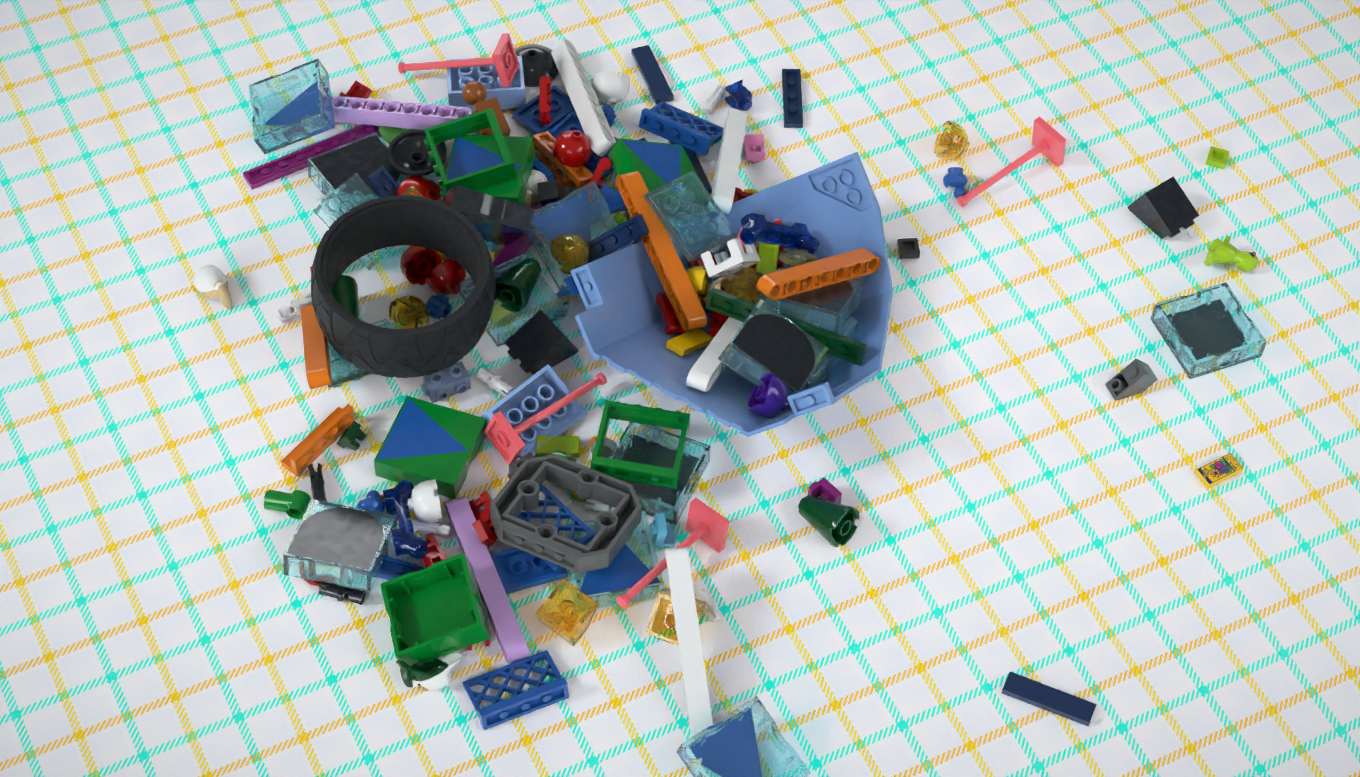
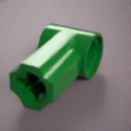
[263,489,311,519]

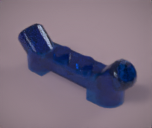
[740,213,820,254]
[382,480,428,559]

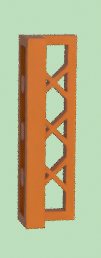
[532,131,593,191]
[281,404,355,477]

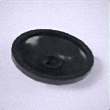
[515,44,559,87]
[387,130,447,177]

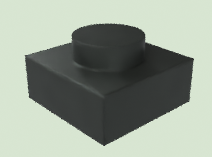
[897,238,920,259]

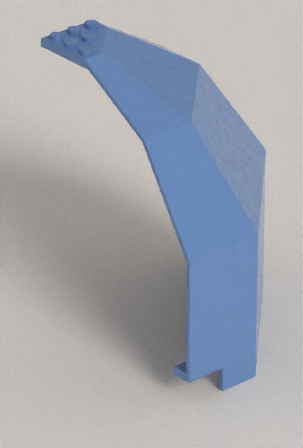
[571,152,893,437]

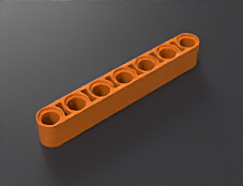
[757,248,881,300]
[301,304,332,389]

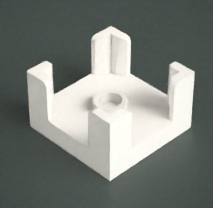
[701,238,760,277]

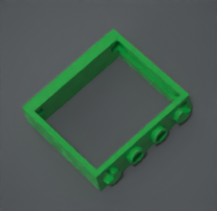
[423,108,517,194]
[591,400,690,489]

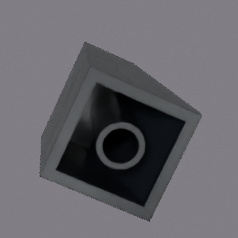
[1127,176,1200,239]
[504,309,579,375]

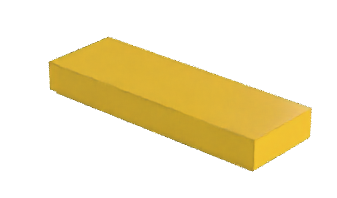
[665,328,714,357]

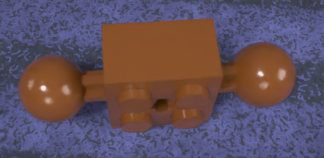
[462,81,511,136]

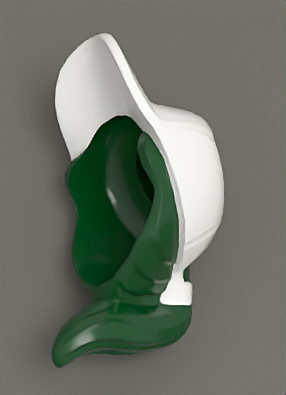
[396,653,464,690]

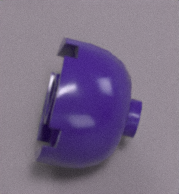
[748,372,789,417]

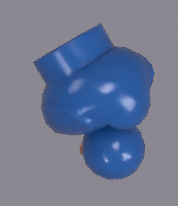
[943,167,969,199]
[357,490,385,522]

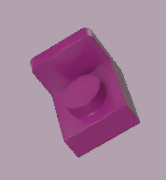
[808,477,842,503]

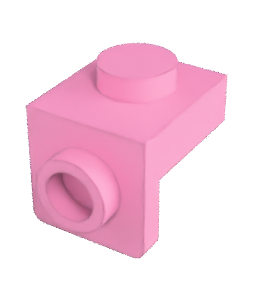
[744,134,765,163]

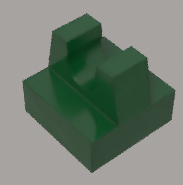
[337,421,367,451]

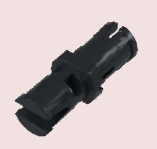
[308,463,327,507]
[318,581,366,605]

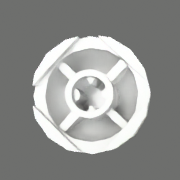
[592,71,630,106]
[407,479,442,523]

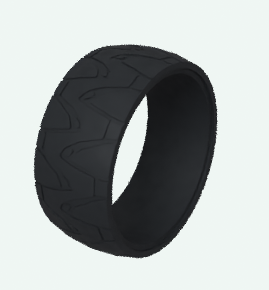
[311,195,496,378]

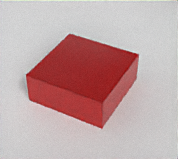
[472,520,497,546]

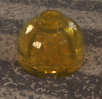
[934,120,970,160]
[551,233,589,275]
[389,295,429,329]

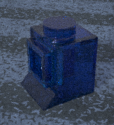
[725,79,752,111]

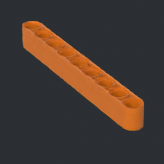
[616,171,707,331]

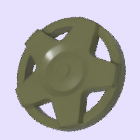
[779,248,817,266]

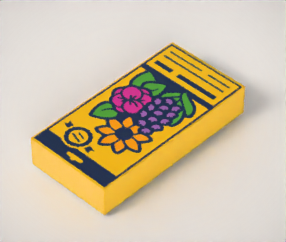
[1195,453,1243,489]

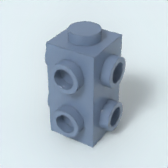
[421,361,471,403]

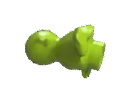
[1204,236,1258,272]

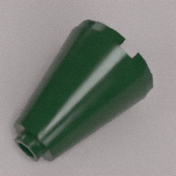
[494,258,541,312]
[332,275,359,319]
[798,495,860,548]

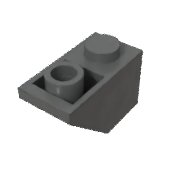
[1105,359,1158,401]

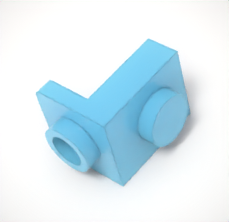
[649,513,676,547]

